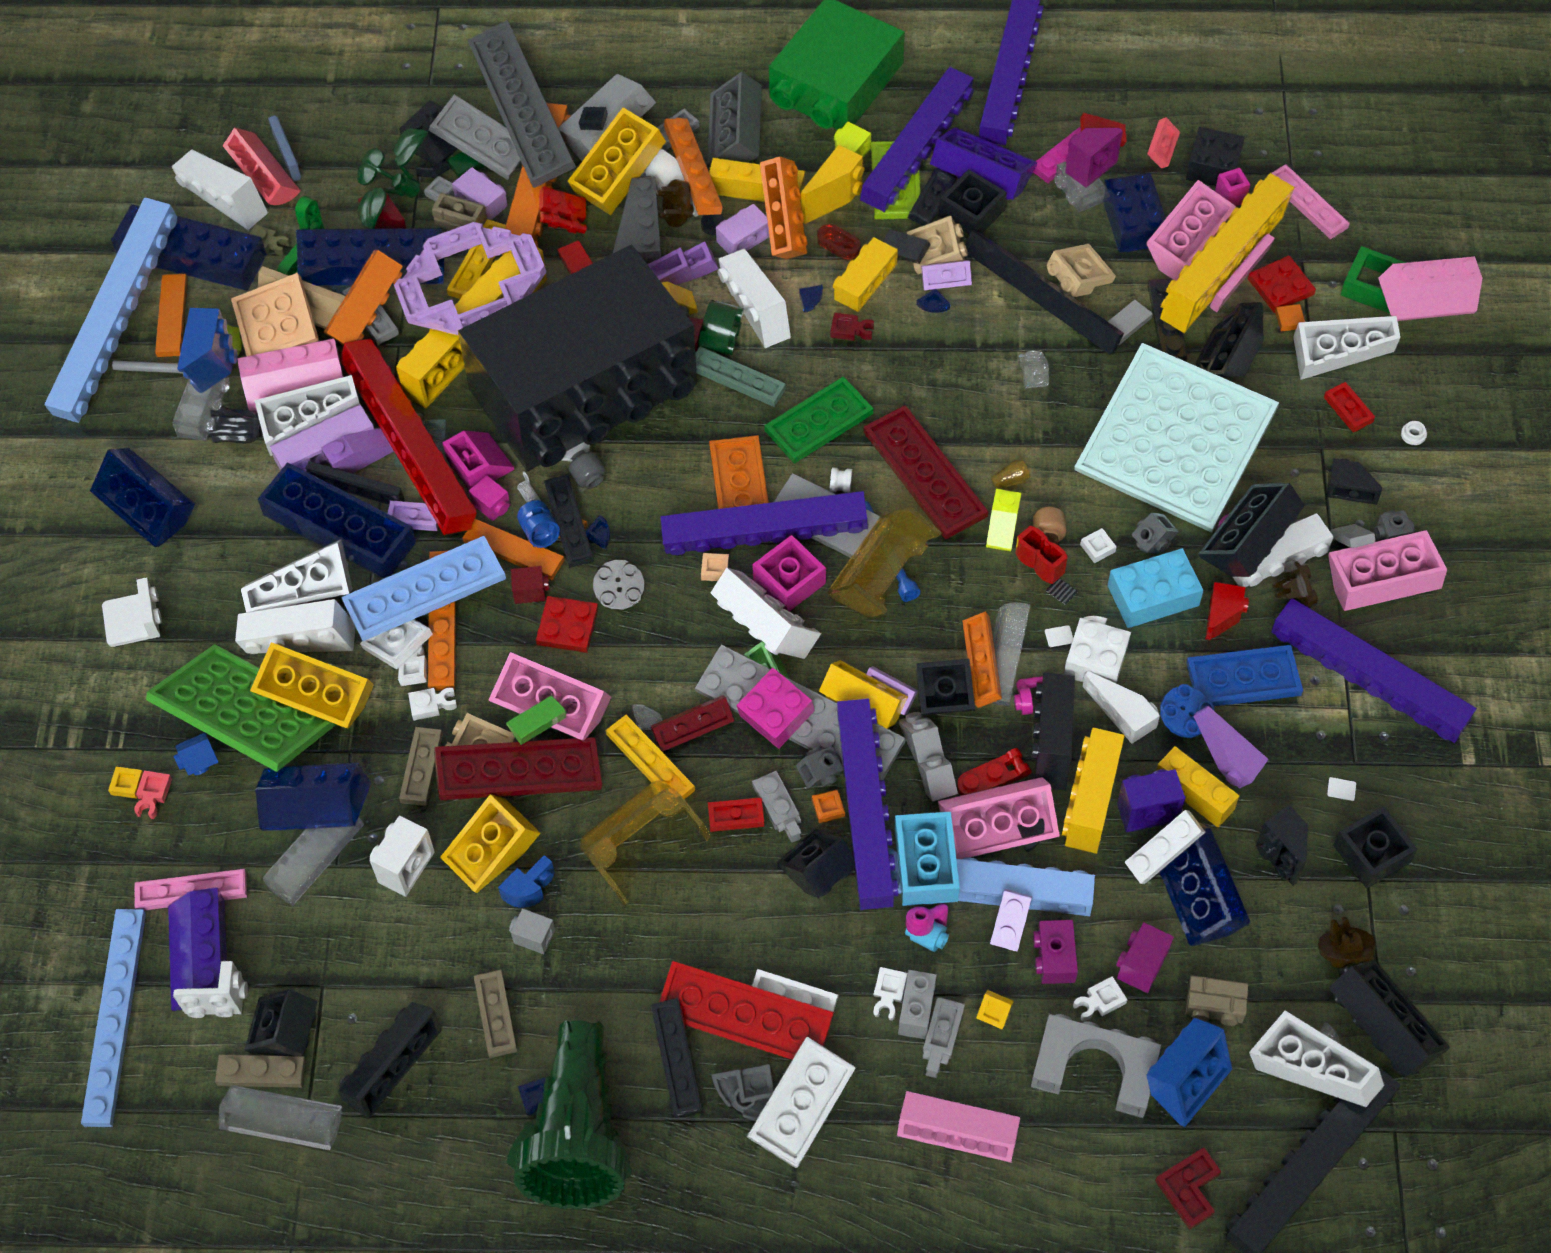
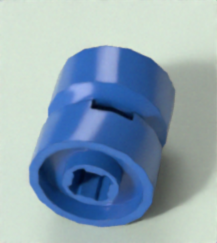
[517,500,560,548]

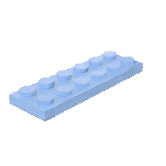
[341,536,506,641]

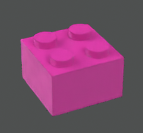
[753,535,826,612]
[736,668,815,749]

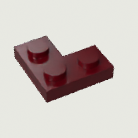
[1155,1147,1222,1230]

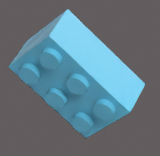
[1108,548,1203,628]
[895,812,960,906]

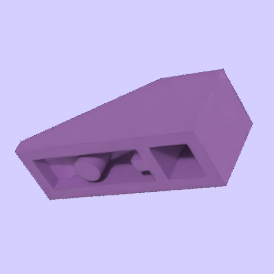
[321,428,394,474]
[1194,706,1269,788]

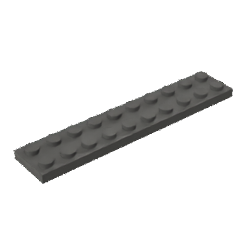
[468,20,576,188]

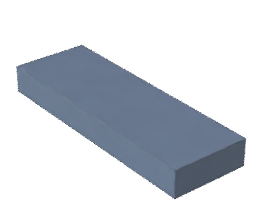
[268,115,301,182]

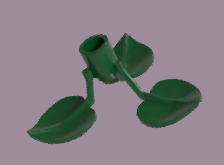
[357,129,428,230]

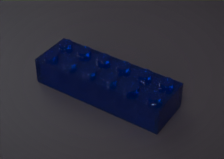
[111,204,267,291]
[296,228,444,285]
[257,462,416,579]

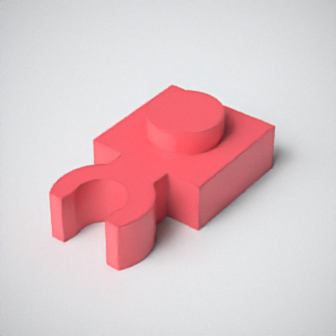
[134,770,172,819]

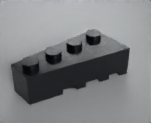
[1032,673,1075,791]

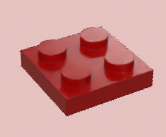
[1248,255,1316,313]
[536,596,599,653]

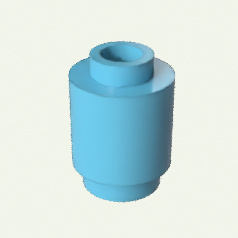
[905,918,949,952]

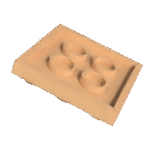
[231,273,319,356]

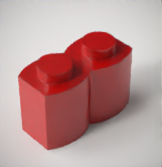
[1015,526,1068,584]

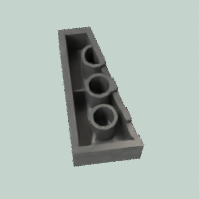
[613,177,661,264]

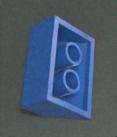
[1146,1018,1232,1127]

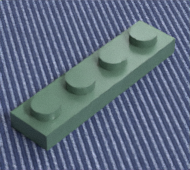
[695,347,786,407]

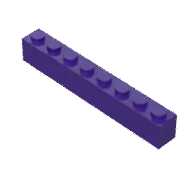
[979,0,1044,146]
[860,67,974,212]
[661,491,868,555]
[1271,598,1477,743]
[837,698,899,910]

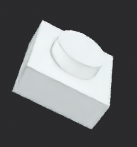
[1080,528,1117,563]

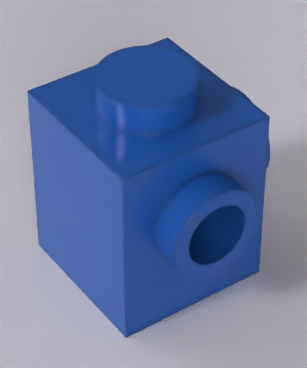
[173,733,218,776]

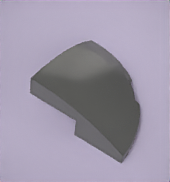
[712,1065,775,1121]

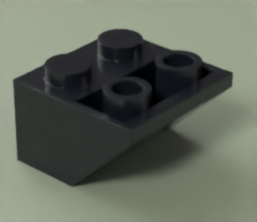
[1256,805,1308,886]

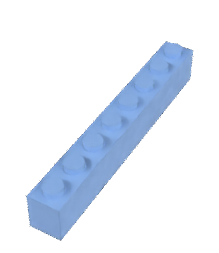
[888,848,1095,916]

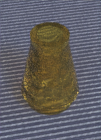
[991,460,1030,489]

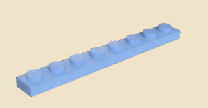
[81,909,146,1127]

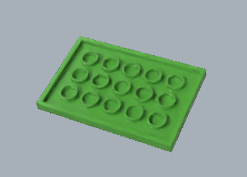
[146,644,336,772]

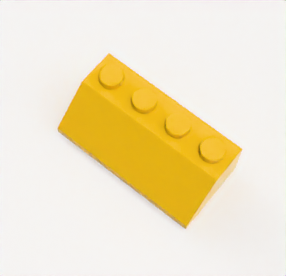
[250,642,374,729]

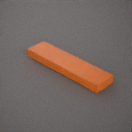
[155,274,188,357]
[463,519,564,580]
[962,611,1002,708]

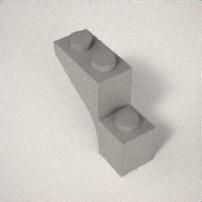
[898,712,958,801]

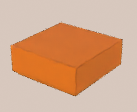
[1275,304,1305,331]
[812,789,845,823]

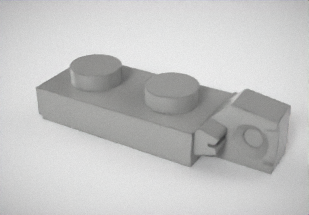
[752,771,801,843]
[923,997,965,1078]

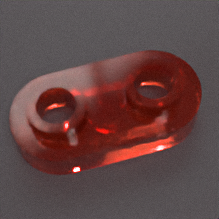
[817,224,860,260]

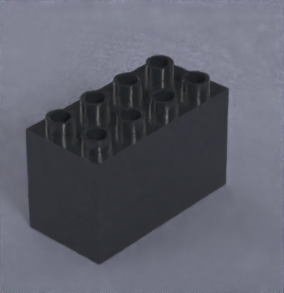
[458,244,697,472]

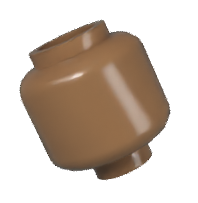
[1033,507,1066,544]

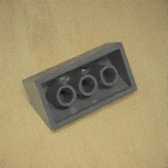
[707,72,762,166]

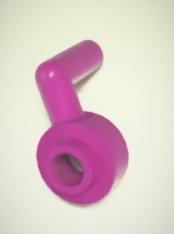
[1014,676,1043,715]
[906,903,948,936]

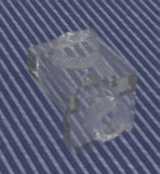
[1018,350,1049,388]

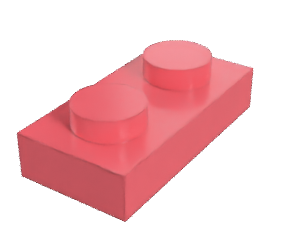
[1147,117,1180,169]

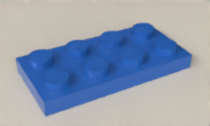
[1186,645,1303,707]

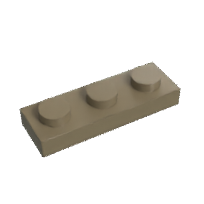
[399,727,443,806]
[474,970,517,1058]
[215,1055,306,1088]

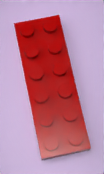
[659,961,835,1060]

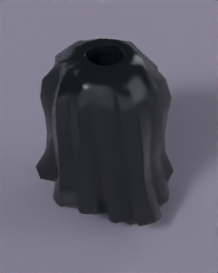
[209,405,261,444]

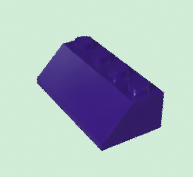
[930,127,1038,200]
[168,887,227,1011]

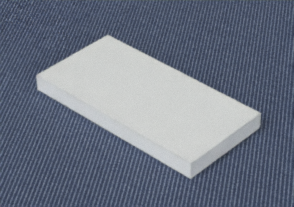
[747,1037,856,1168]

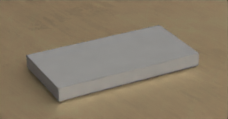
[429,94,521,180]
[774,473,880,560]

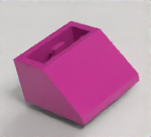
[442,431,515,490]

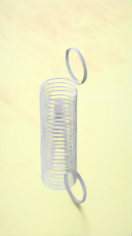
[517,471,554,517]

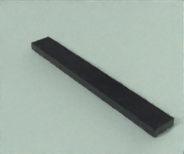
[965,229,1124,355]

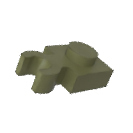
[244,225,290,256]

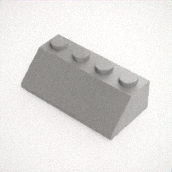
[558,74,656,161]

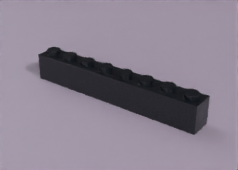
[1226,1063,1401,1253]

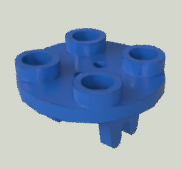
[1160,684,1214,738]

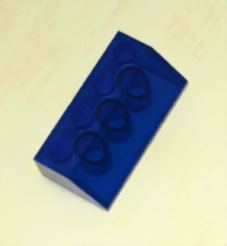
[90,448,195,548]
[255,763,372,831]
[1160,823,1251,946]

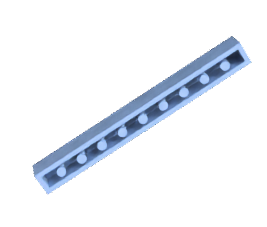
[44,197,177,423]

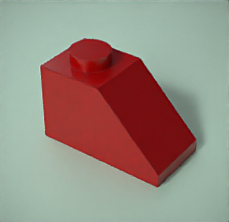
[1205,582,1249,640]

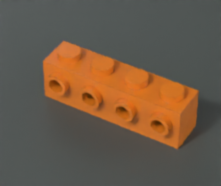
[760,157,807,259]
[323,250,403,345]

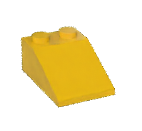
[801,145,864,224]
[440,794,540,893]

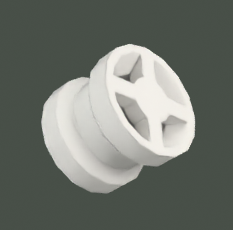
[830,467,852,493]

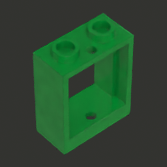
[1340,246,1407,314]

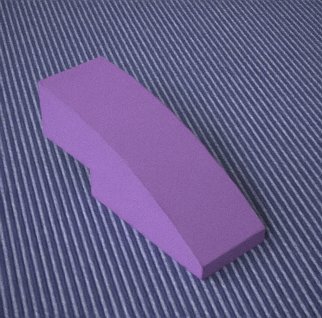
[647,242,719,285]

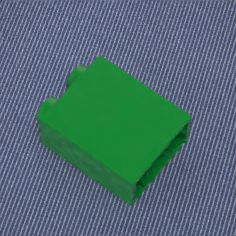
[769,0,905,130]

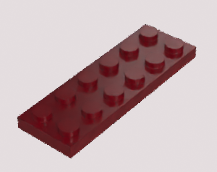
[863,405,988,540]
[434,737,602,800]

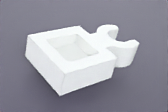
[398,645,427,686]
[408,688,457,720]
[874,967,908,1021]
[1073,976,1127,1021]

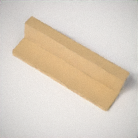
[257,266,345,329]

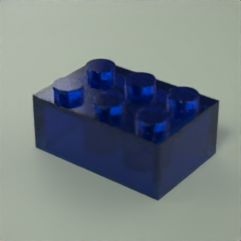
[1102,173,1166,253]

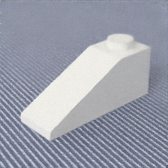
[1082,671,1160,744]

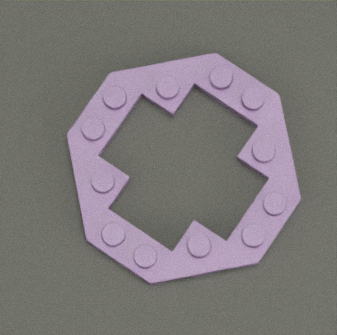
[394,222,546,335]

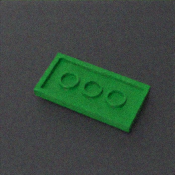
[764,376,874,464]

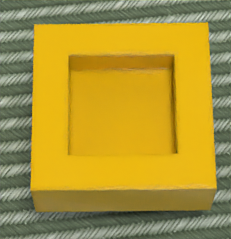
[108,767,143,799]
[976,990,1014,1029]

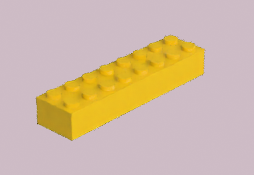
[1160,173,1295,333]
[396,247,547,409]

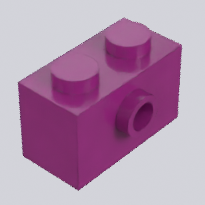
[1033,920,1078,984]
[1116,922,1174,993]

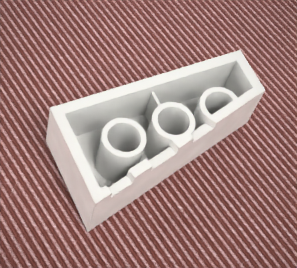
[172,149,268,230]
[718,249,791,348]
[1293,316,1400,380]
[254,375,360,456]
[241,540,353,613]
[711,568,821,659]
[235,599,355,654]
[1249,1011,1384,1107]

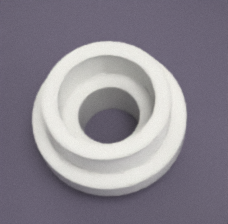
[1401,421,1427,445]

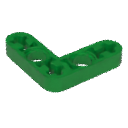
[277,196,326,276]

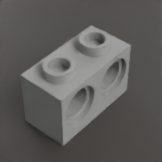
[898,970,936,1039]

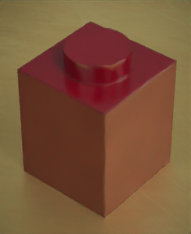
[511,566,550,604]

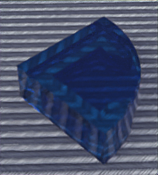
[799,285,823,313]
[916,289,950,313]
[585,515,610,549]
[518,1077,546,1116]

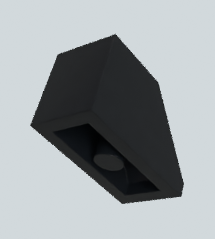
[1326,458,1382,505]

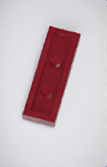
[651,695,734,752]

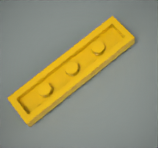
[446,219,506,299]
[606,715,695,807]

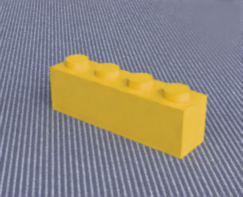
[709,158,805,204]

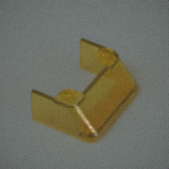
[827,506,942,618]
[580,781,711,905]

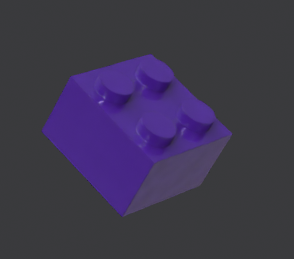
[1117,769,1185,833]

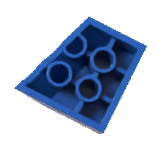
[177,308,238,393]

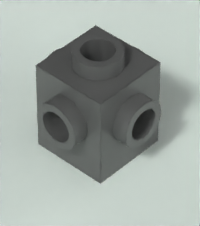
[1374,510,1415,541]
[1131,513,1179,554]
[796,746,844,789]

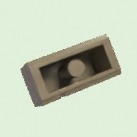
[432,193,487,230]
[1185,975,1248,1026]

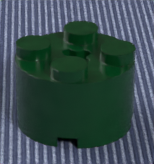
[699,300,744,355]

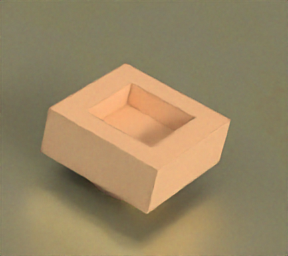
[701,553,729,581]

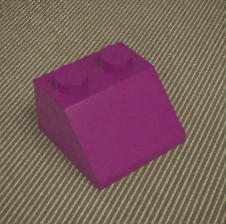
[1065,128,1123,188]

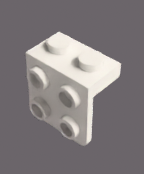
[102,578,162,647]
[173,961,248,1018]

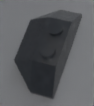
[1195,302,1263,377]

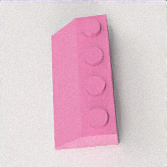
[1146,180,1236,281]
[1378,257,1482,321]
[237,338,344,413]
[1328,530,1447,611]
[489,652,611,741]
[938,777,1060,859]

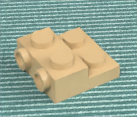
[907,216,968,274]
[1047,244,1116,298]
[446,713,515,746]

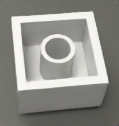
[1064,618,1131,684]
[370,816,435,897]

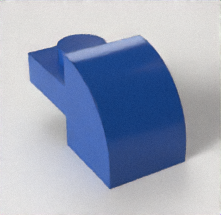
[498,855,555,908]

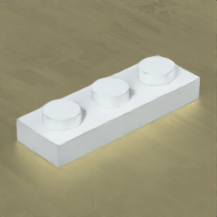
[1125,810,1205,884]
[752,969,839,1012]

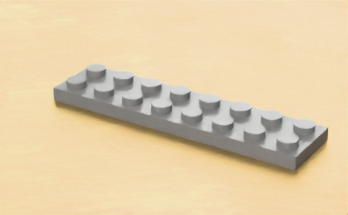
[695,645,905,780]

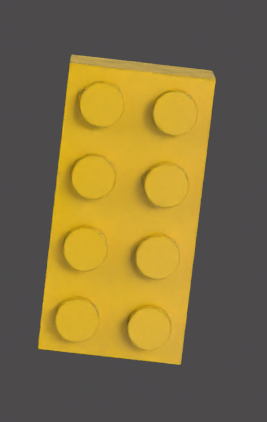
[567,107,666,215]
[1062,727,1125,854]

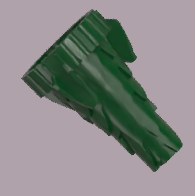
[507,1020,631,1209]

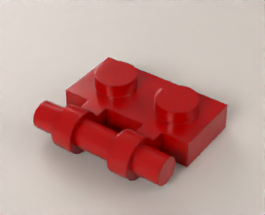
[539,186,587,234]

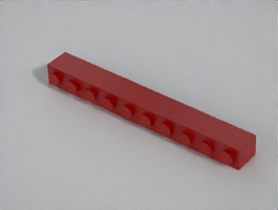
[340,339,477,535]

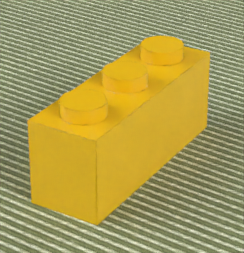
[833,237,898,312]
[819,660,908,728]
[1156,746,1239,827]

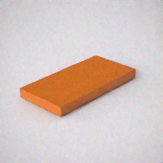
[709,435,769,509]

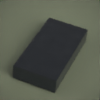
[883,229,931,264]

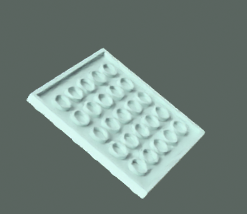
[1075,343,1279,533]

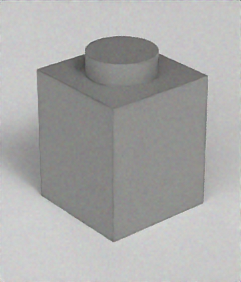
[509,909,555,954]

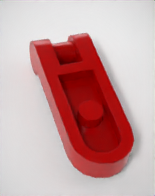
[957,748,1032,796]

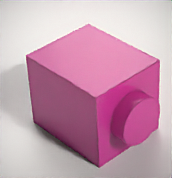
[1215,168,1250,206]
[469,475,511,521]

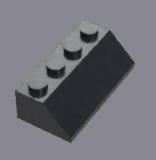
[1198,483,1305,577]
[1329,960,1450,1077]
[338,1002,442,1119]

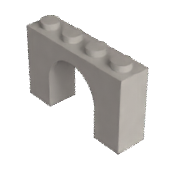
[1031,1014,1161,1118]

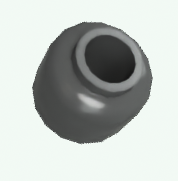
[568,450,606,489]

